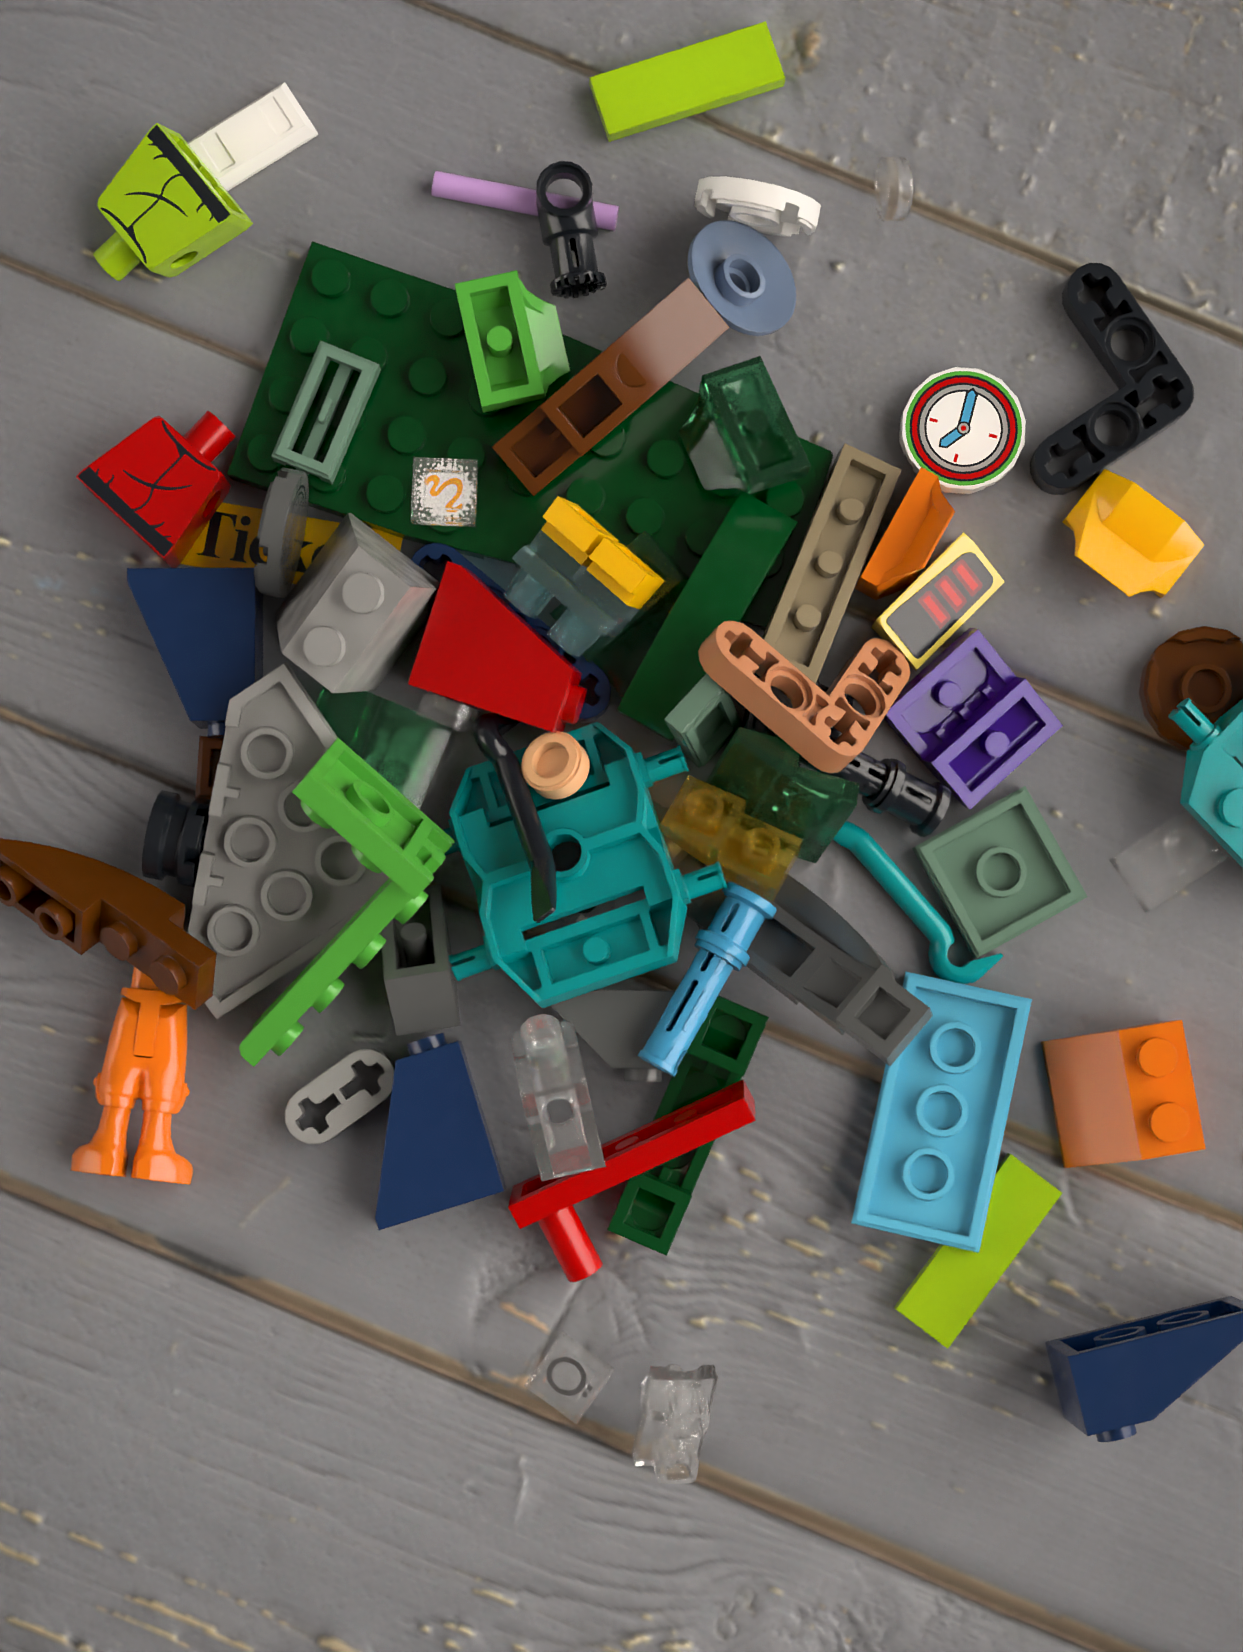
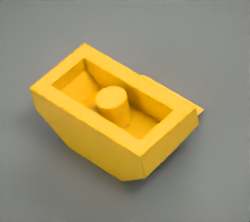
[1062,469,1204,598]

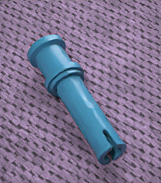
[637,881,777,1077]

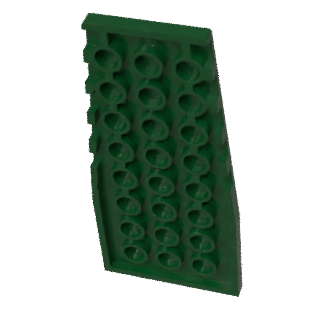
[227,241,833,631]

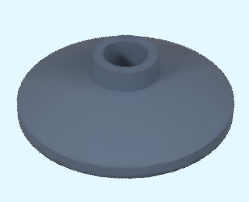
[688,220,796,336]

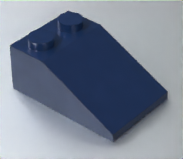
[1045,1296,1243,1442]

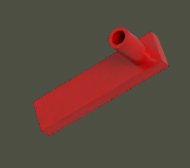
[508,1079,756,1282]

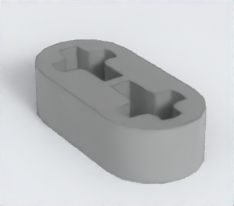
[285,1049,395,1144]

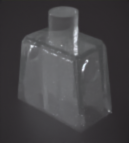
[510,1014,606,1181]

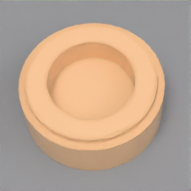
[521,731,590,800]

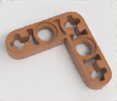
[698,621,910,773]

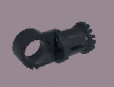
[536,161,607,298]

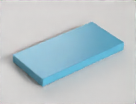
[851,972,1032,1253]

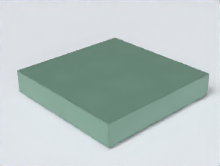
[912,786,1088,959]

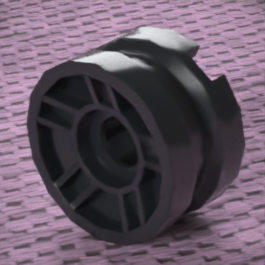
[142,790,211,887]

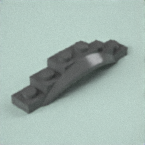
[652,799,933,1066]

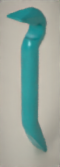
[790,804,1003,984]

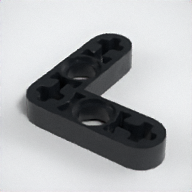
[1030,263,1194,495]

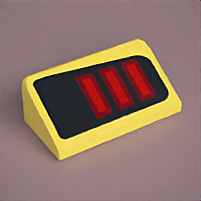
[871,532,1004,671]

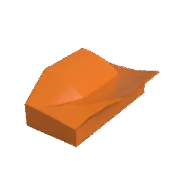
[855,467,955,600]

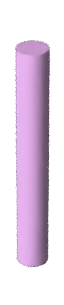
[431,171,619,231]

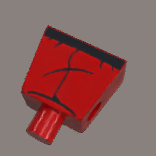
[76,411,235,568]

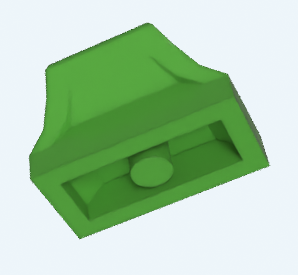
[455,270,570,413]

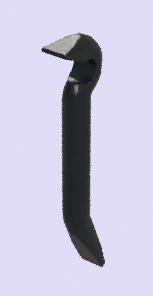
[473,713,557,923]

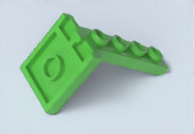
[239,738,455,1067]

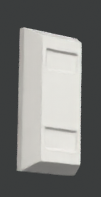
[187,82,318,191]

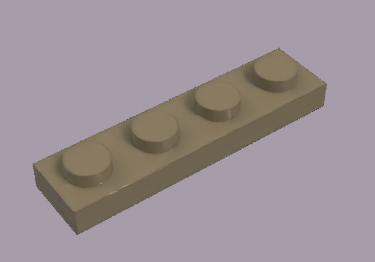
[762,443,901,684]

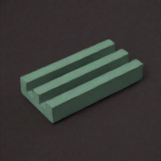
[271,341,381,485]

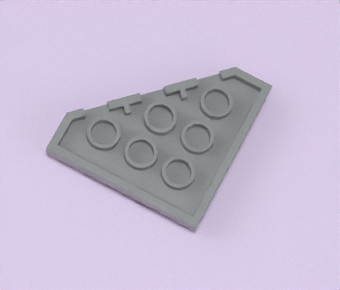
[187,662,389,1020]

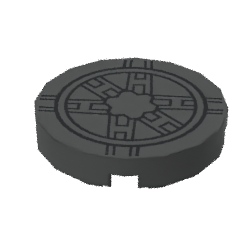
[254,468,309,598]

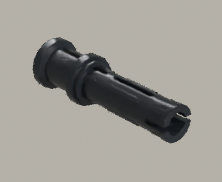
[763,727,951,837]

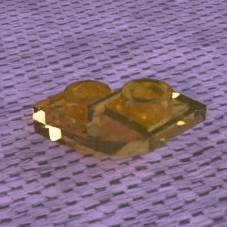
[660,775,803,902]

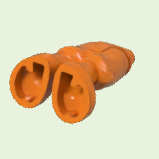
[70,967,193,1185]

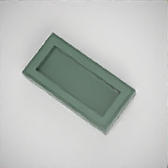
[664,673,741,768]

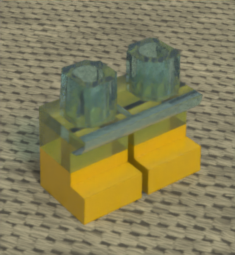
[504,496,665,657]

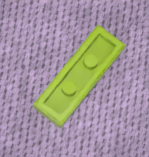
[589,21,786,142]
[894,1153,1062,1349]

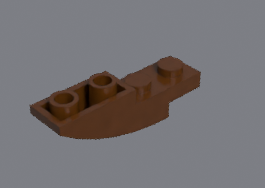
[492,277,729,496]
[0,838,217,1010]

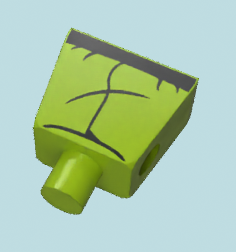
[93,123,253,281]

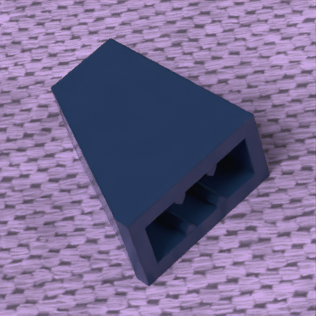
[127,568,263,738]
[375,1033,506,1230]

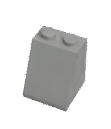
[275,513,440,693]

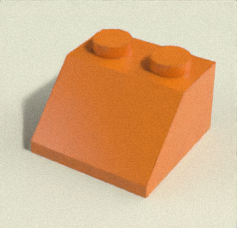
[1041,1020,1206,1168]

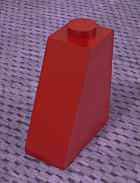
[408,561,587,733]

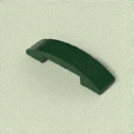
[616,491,797,742]
[607,995,769,1256]

